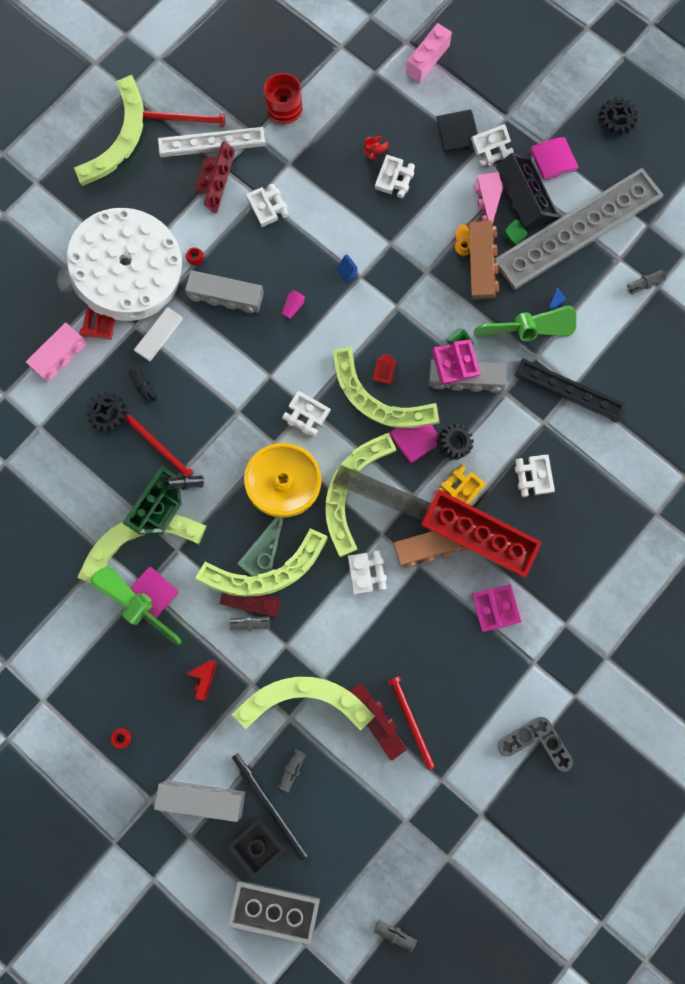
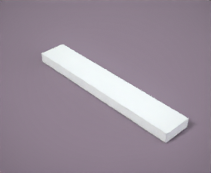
[158,127,266,157]

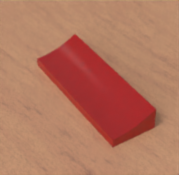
[421,489,542,578]

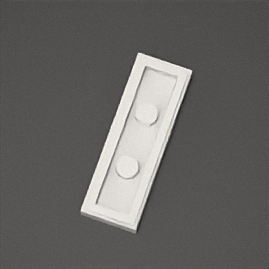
[134,307,183,362]

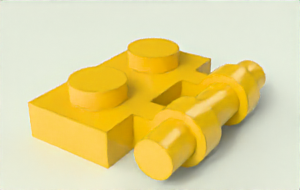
[439,464,486,504]

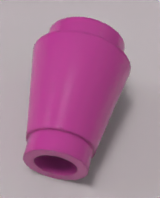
[281,290,305,319]

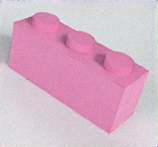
[406,23,452,83]
[26,322,86,382]

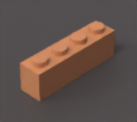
[469,220,499,300]
[393,531,469,569]

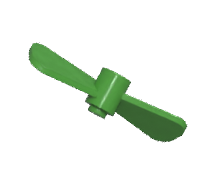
[473,306,577,342]
[91,567,181,646]

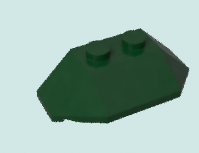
[122,466,182,534]

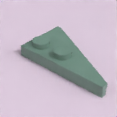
[237,517,283,577]

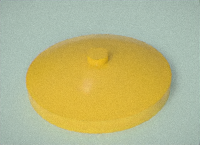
[244,443,321,518]

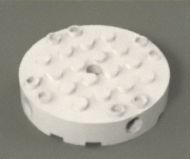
[67,208,182,321]

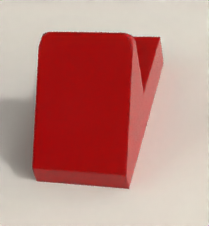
[187,660,217,701]

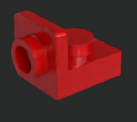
[372,354,397,384]

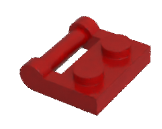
[79,304,116,340]

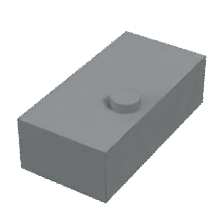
[154,780,246,822]
[228,880,320,945]

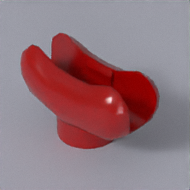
[363,136,389,160]

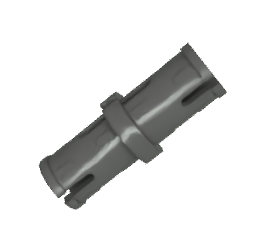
[627,269,666,295]
[230,615,270,631]
[277,749,307,793]
[374,919,417,953]

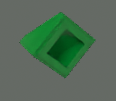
[503,219,528,246]
[446,328,474,345]

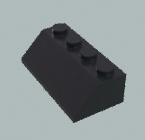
[495,153,560,229]

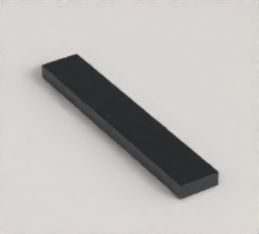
[514,358,626,422]

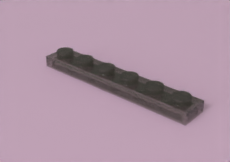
[333,465,430,521]

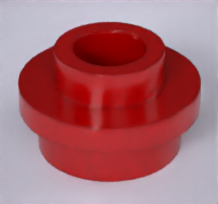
[186,247,204,266]
[111,728,131,749]

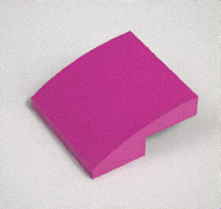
[530,137,578,180]
[431,340,481,385]
[389,425,439,464]
[130,567,179,624]
[472,584,522,632]

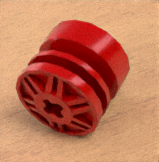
[264,73,303,124]

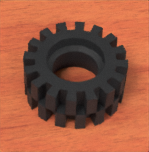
[436,424,474,460]

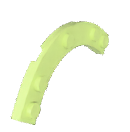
[74,75,144,186]
[333,346,440,428]
[326,433,396,557]
[77,515,206,583]
[195,528,328,597]
[232,677,375,731]

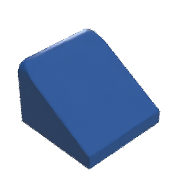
[337,254,358,282]
[547,289,566,312]

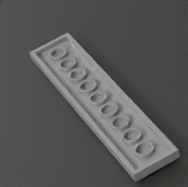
[495,168,664,290]

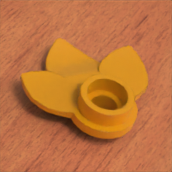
[455,224,470,256]

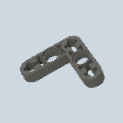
[498,717,573,772]

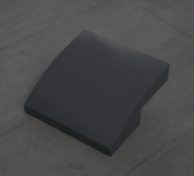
[436,109,478,152]

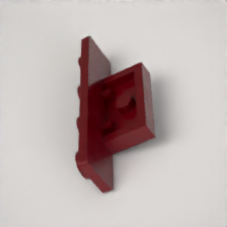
[195,141,235,213]
[349,683,407,761]

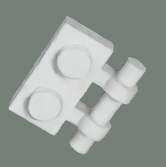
[471,124,514,167]
[375,155,415,198]
[246,184,289,227]
[282,391,331,437]
[515,455,555,497]
[348,551,387,595]

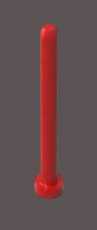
[143,111,226,127]
[125,415,194,476]
[387,676,434,770]

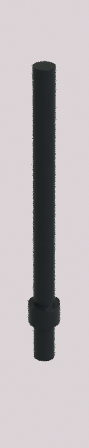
[232,753,308,860]

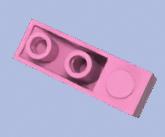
[473,172,503,223]

